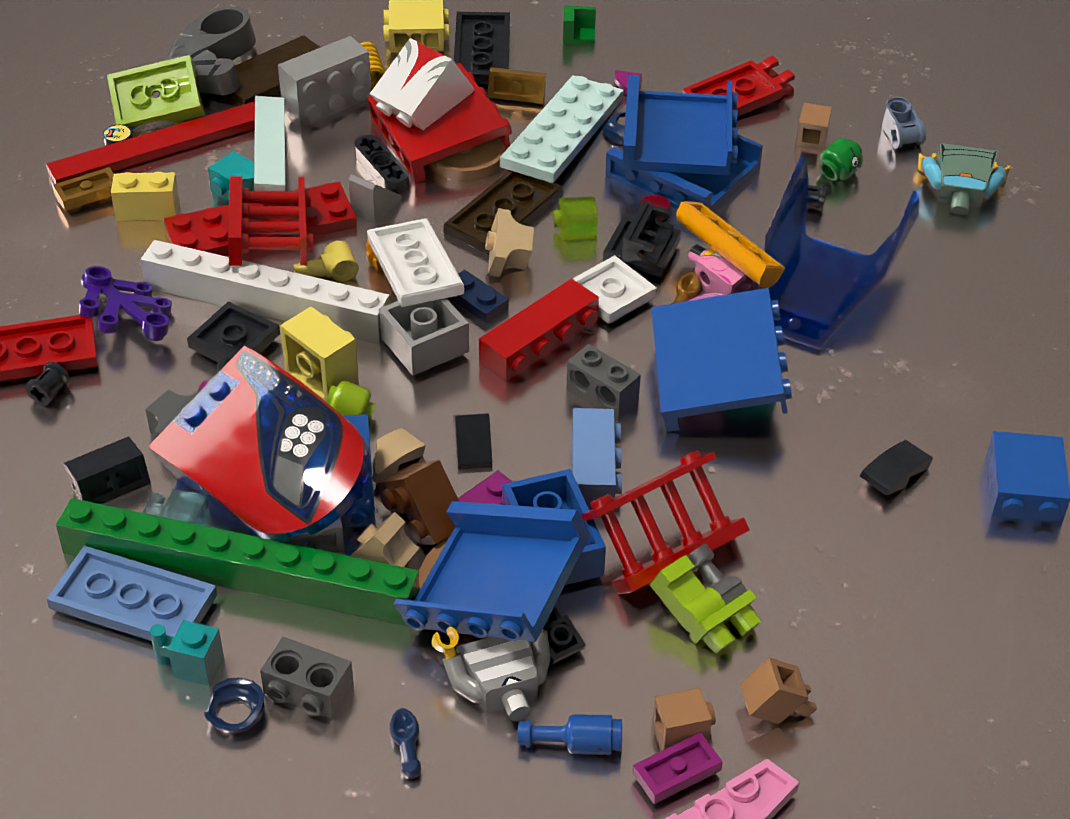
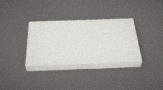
[367,218,464,307]

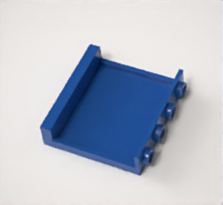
[622,75,738,175]
[605,134,763,212]
[651,288,792,432]
[394,501,590,642]

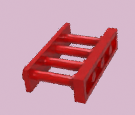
[228,176,313,266]
[581,450,750,594]

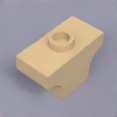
[485,208,534,277]
[350,512,419,567]

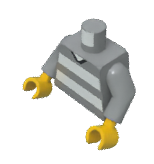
[432,627,551,722]

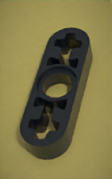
[354,135,409,194]

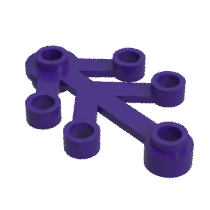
[79,266,172,341]

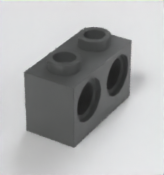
[566,344,641,421]
[260,637,354,719]

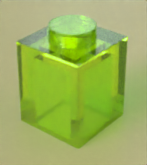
[553,196,598,241]

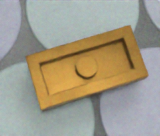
[488,67,547,104]
[53,167,114,211]

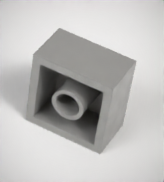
[379,298,469,376]

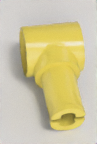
[293,241,359,282]

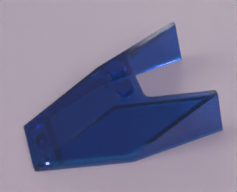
[762,156,919,350]

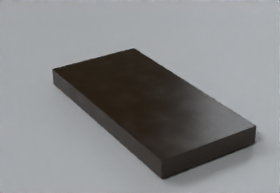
[229,35,321,105]
[443,170,564,255]

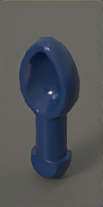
[390,708,421,779]

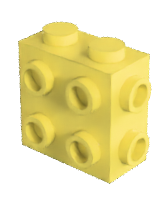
[384,0,449,53]

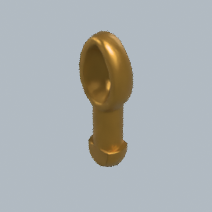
[671,272,701,304]

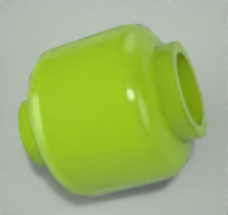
[323,381,376,423]

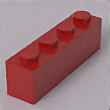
[479,278,599,382]

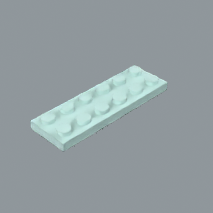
[500,75,623,183]

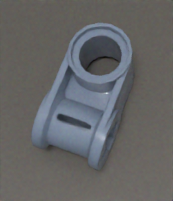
[881,97,926,149]

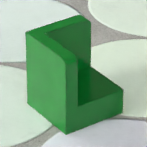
[563,6,596,45]

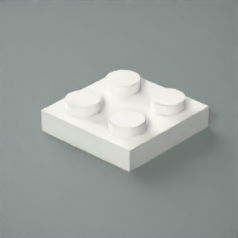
[573,255,657,324]

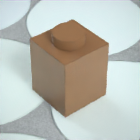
[795,103,832,150]
[652,688,716,750]

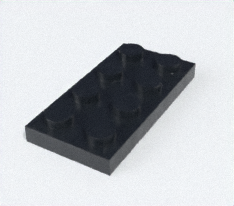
[454,12,510,84]

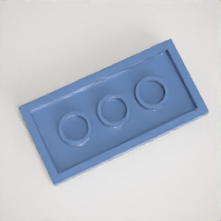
[46,545,217,641]

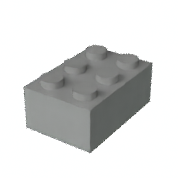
[278,36,371,128]

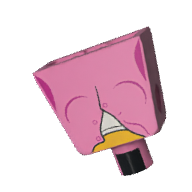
[688,244,758,294]

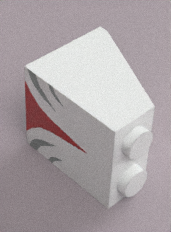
[370,38,474,130]

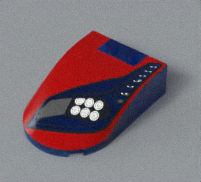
[148,345,370,542]

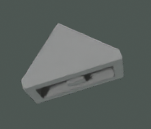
[348,174,402,224]

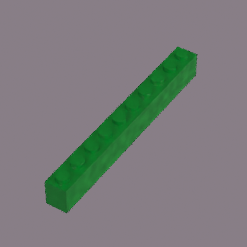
[56,498,420,627]

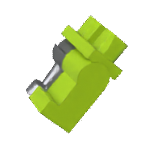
[650,544,761,654]

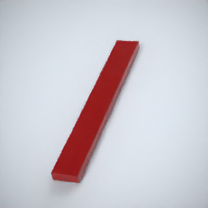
[46,101,255,184]

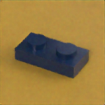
[449,269,509,323]

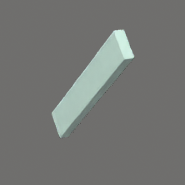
[254,96,285,191]

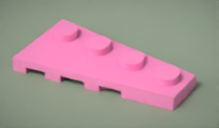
[665,759,800,819]

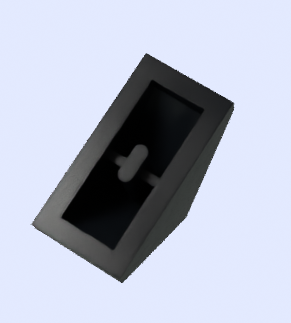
[453,413,492,469]

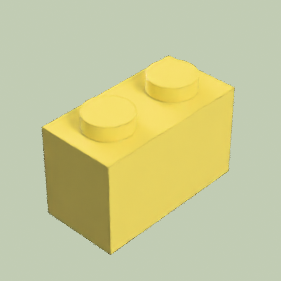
[111,172,179,221]

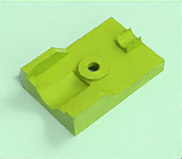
[107,55,205,128]

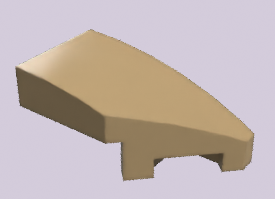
[372,428,426,483]

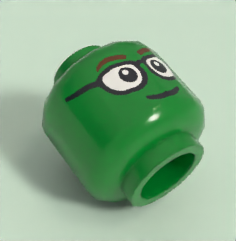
[819,138,863,182]

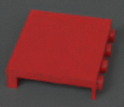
[367,63,512,184]

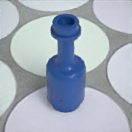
[518,714,622,755]

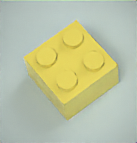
[280,307,359,402]

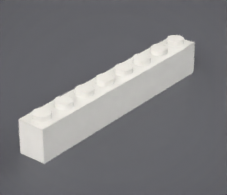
[140,240,390,344]

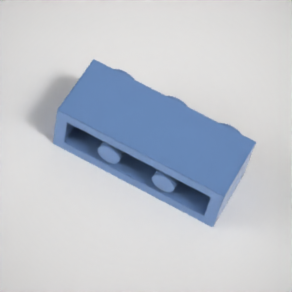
[572,408,622,508]

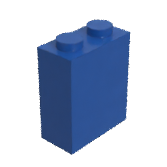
[986,431,1070,522]

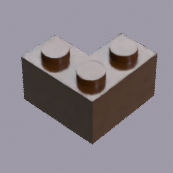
[377,460,459,545]

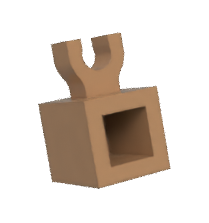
[740,657,817,724]

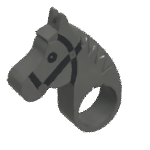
[158,6,256,97]

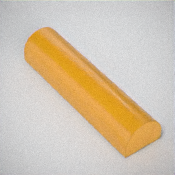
[676,201,785,288]

